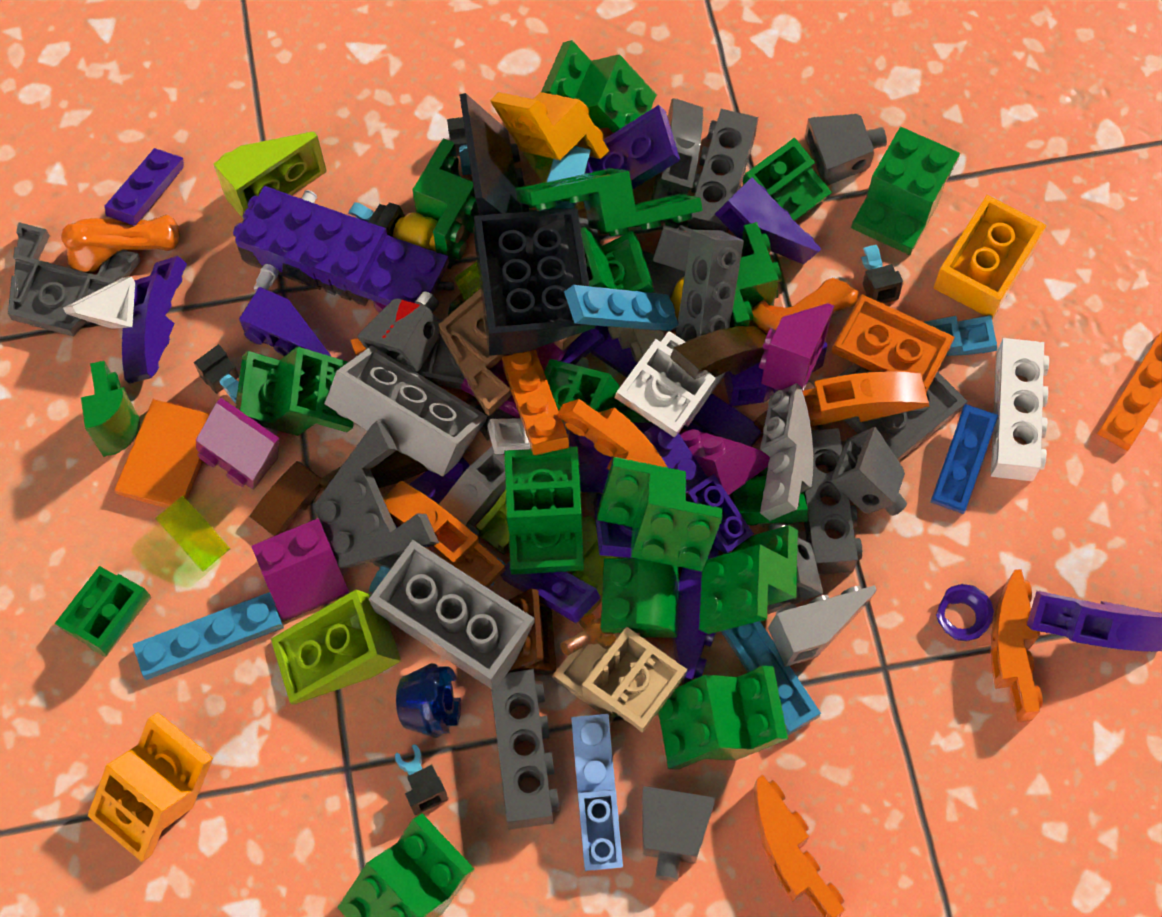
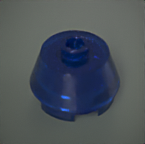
[396,663,461,738]

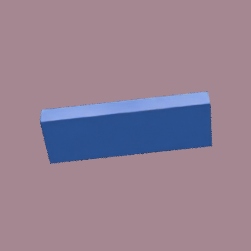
[930,404,998,514]

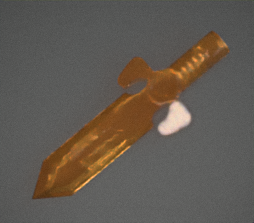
[561,614,616,655]

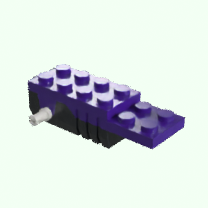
[233,186,449,306]

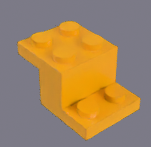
[490,92,609,160]
[87,712,213,862]

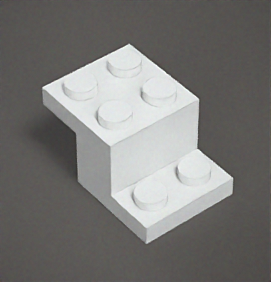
[615,331,726,437]

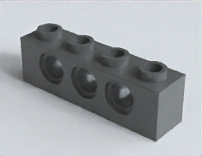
[688,109,759,233]
[676,230,744,342]
[804,429,862,575]
[491,669,559,830]

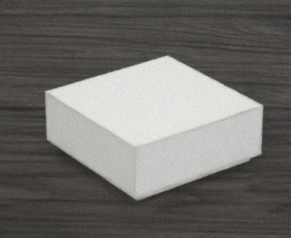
[487,418,531,454]

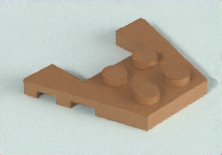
[438,289,582,416]

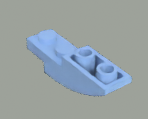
[571,714,623,871]

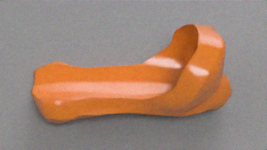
[61,215,180,273]
[752,278,859,334]

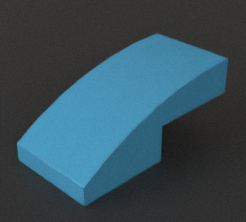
[924,315,998,356]

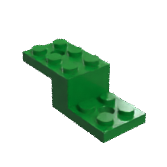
[515,168,703,236]

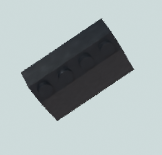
[459,93,529,215]
[474,208,596,356]

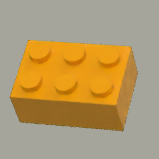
[933,195,1047,320]

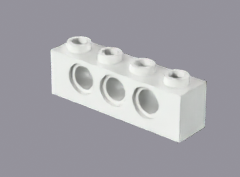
[991,338,1049,481]

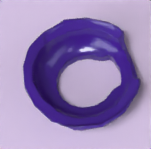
[936,584,994,641]

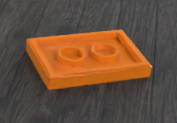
[831,294,955,393]
[114,399,210,512]

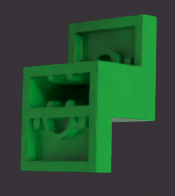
[541,40,657,133]
[851,126,960,255]
[412,138,479,269]
[730,222,782,328]
[581,227,655,293]
[235,346,354,436]
[544,359,652,423]
[504,447,584,574]
[597,457,722,571]
[699,525,798,634]
[658,666,788,769]
[337,813,474,917]

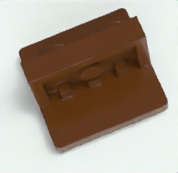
[508,588,556,675]

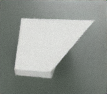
[63,277,135,329]

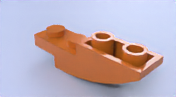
[803,371,929,427]
[557,399,668,471]
[383,481,505,588]
[991,569,1043,722]
[754,775,845,917]

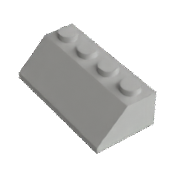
[325,345,488,477]
[369,540,535,691]

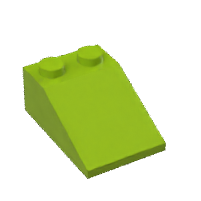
[213,131,327,218]
[271,589,401,705]

